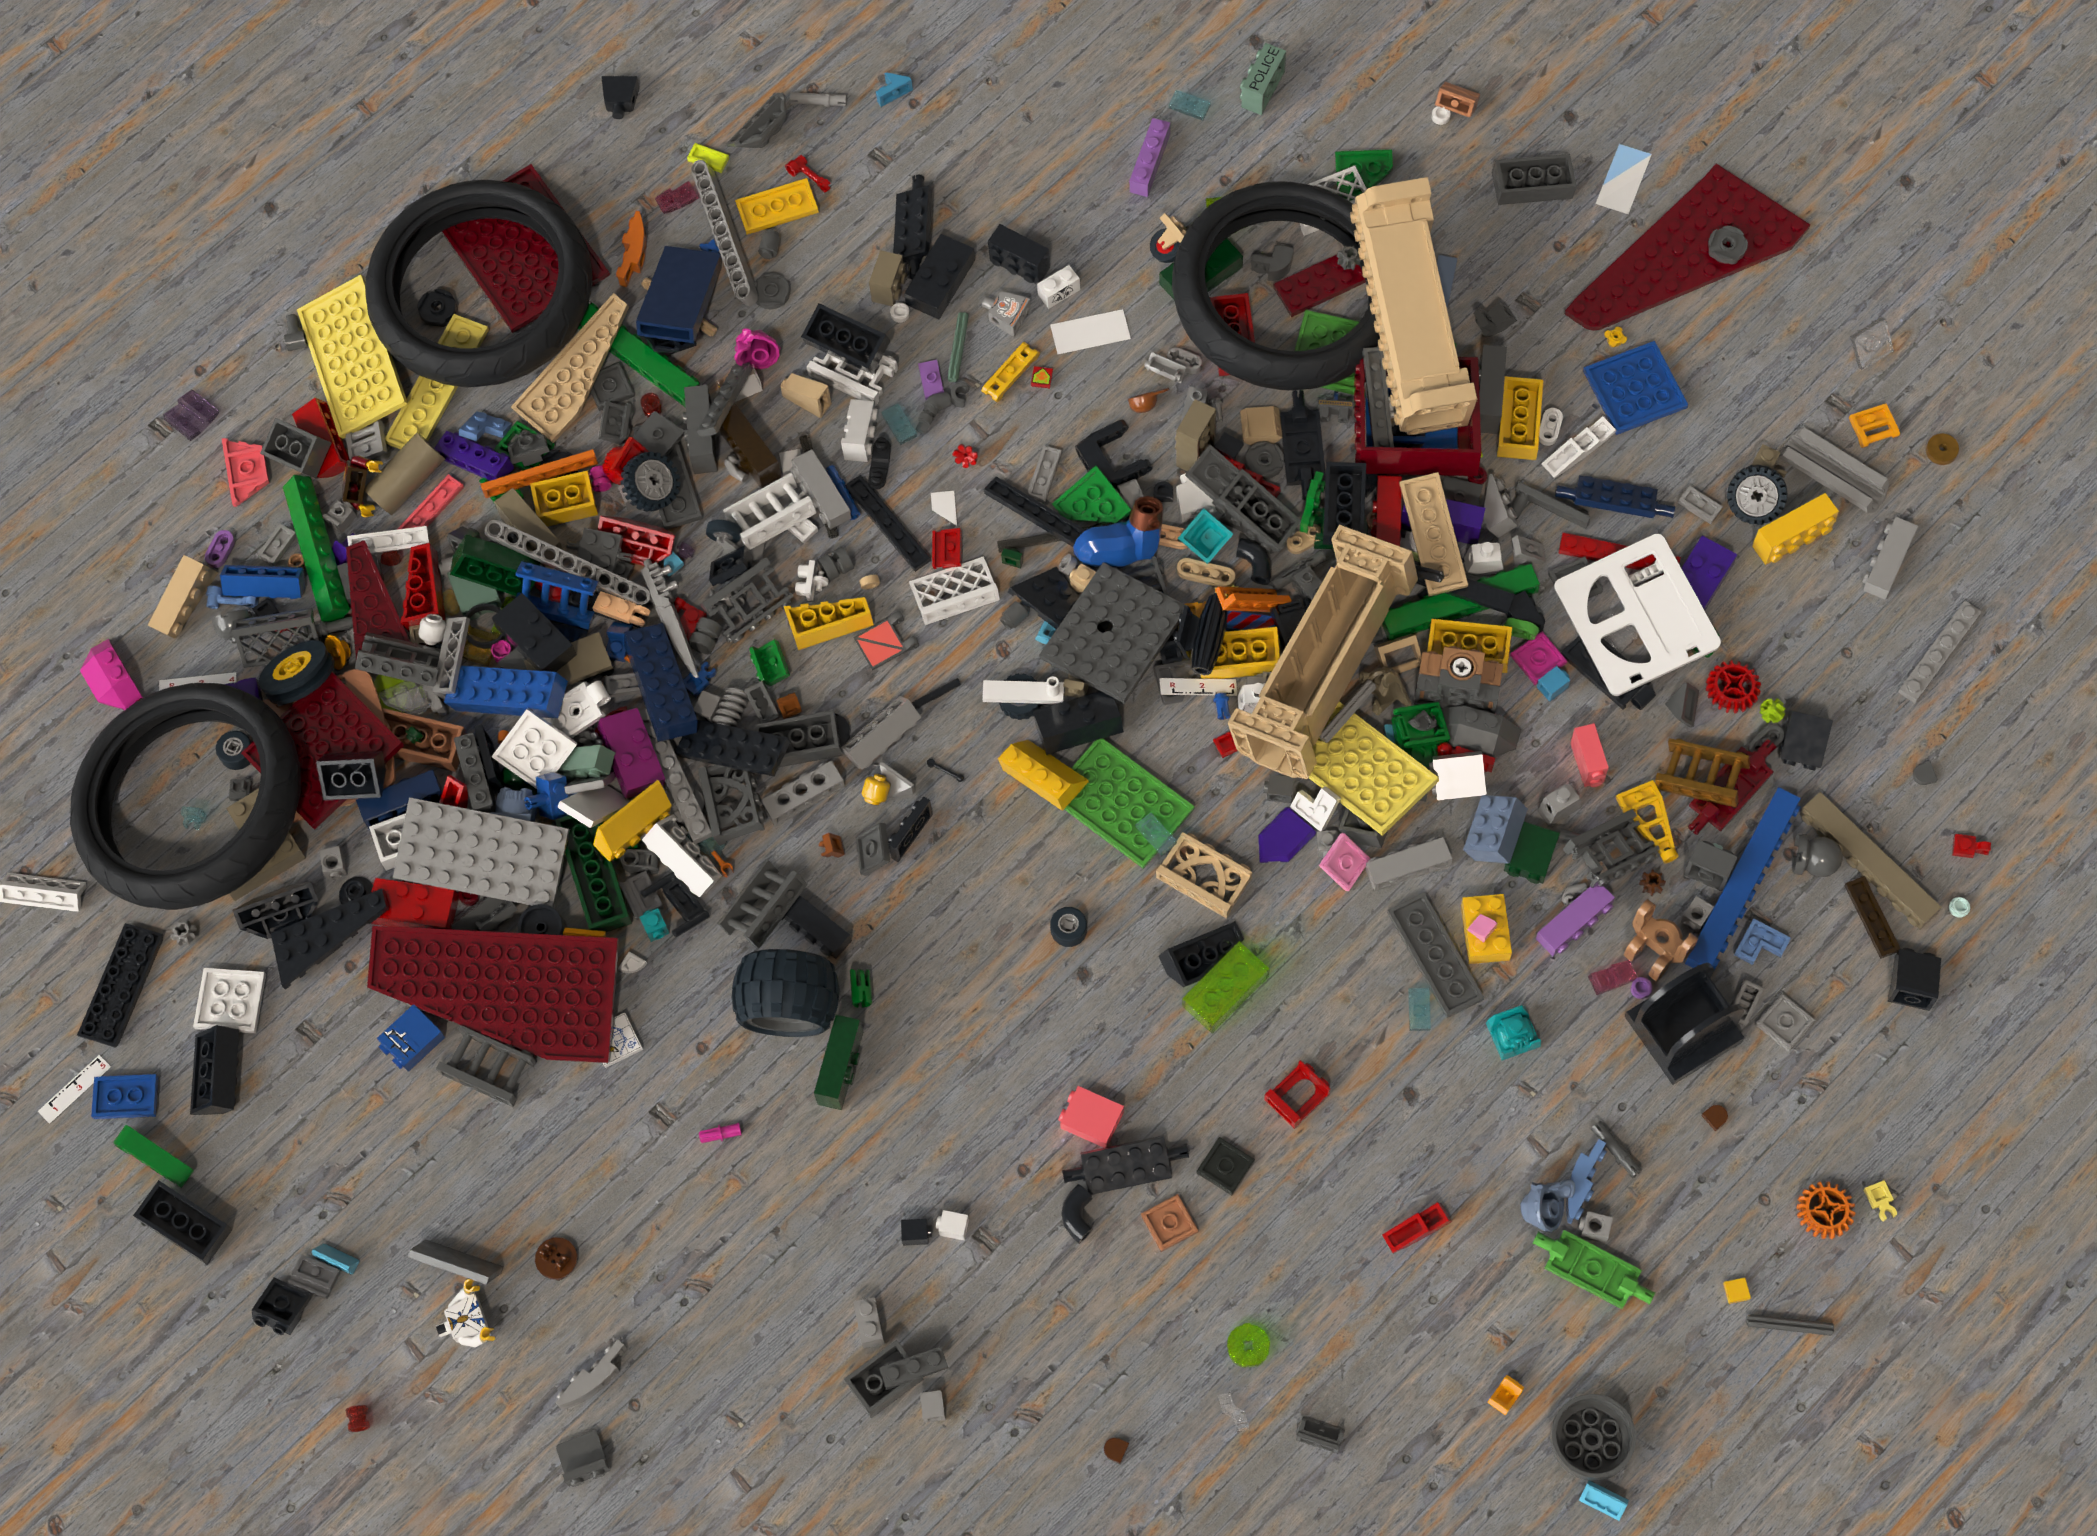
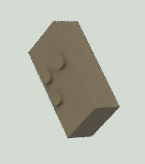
[1175,399,1216,471]
[494,488,565,569]

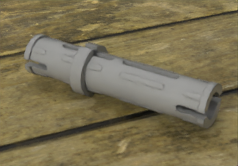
[790,92,847,107]

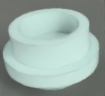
[1949,897,1970,918]

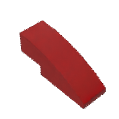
[439,775,468,809]
[1382,1202,1452,1254]

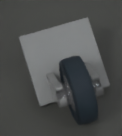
[706,519,766,562]

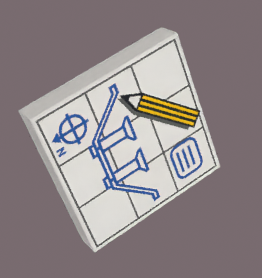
[603,1013,643,1068]

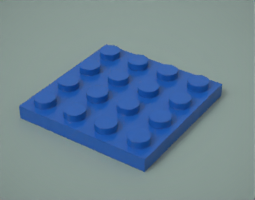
[1583,341,1688,435]

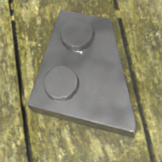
[1153,659,1191,705]

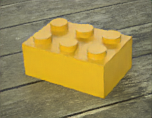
[530,470,598,527]
[1461,894,1512,964]

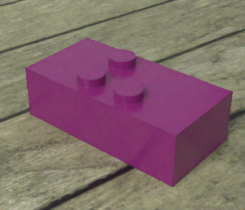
[597,708,665,799]

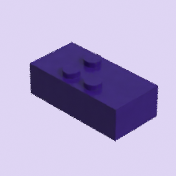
[1401,499,1486,545]
[1681,536,1737,611]

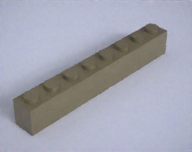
[1800,792,1942,930]

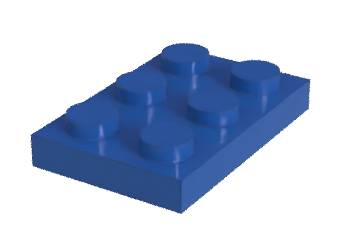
[91,1074,158,1119]

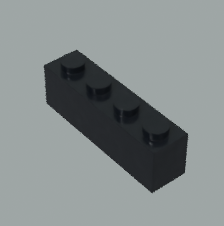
[781,895,852,959]

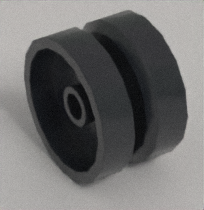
[517,904,567,935]

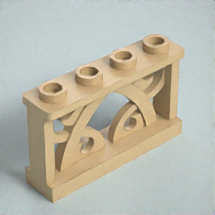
[1156,832,1252,919]

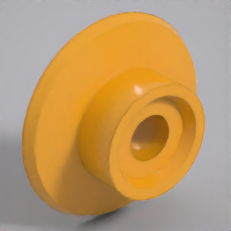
[324,635,351,670]

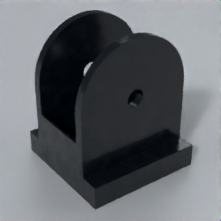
[1624,963,1745,1085]

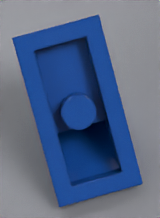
[606,622,633,662]

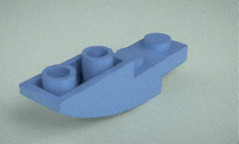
[1566,1139,1607,1224]

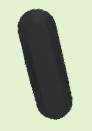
[868,437,891,490]

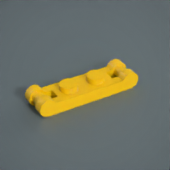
[981,342,1040,402]

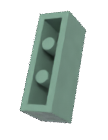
[557,745,615,781]

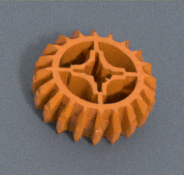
[1796,1181,1856,1240]

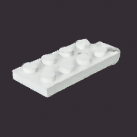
[542,681,611,738]

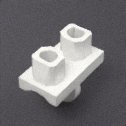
[795,560,829,601]

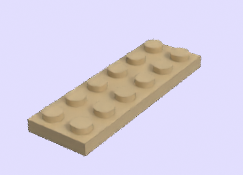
[1399,472,1468,596]

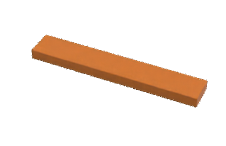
[480,449,598,498]

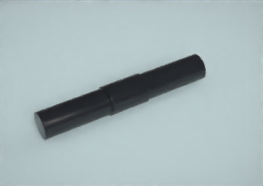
[912,678,961,709]

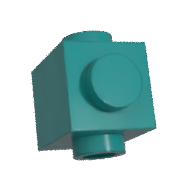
[640,908,670,942]

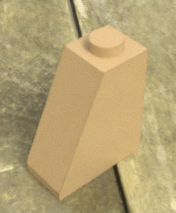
[781,373,832,418]

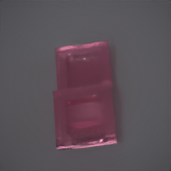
[1588,960,1638,995]

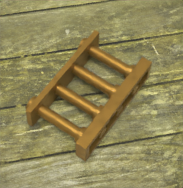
[1655,738,1750,807]

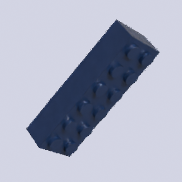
[624,623,697,742]

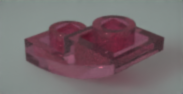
[655,181,699,214]

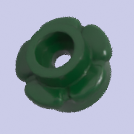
[405,726,424,744]

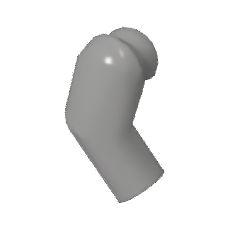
[724,455,748,483]
[1562,883,1588,906]

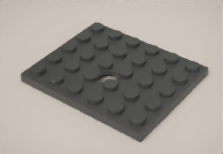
[1039,562,1187,704]

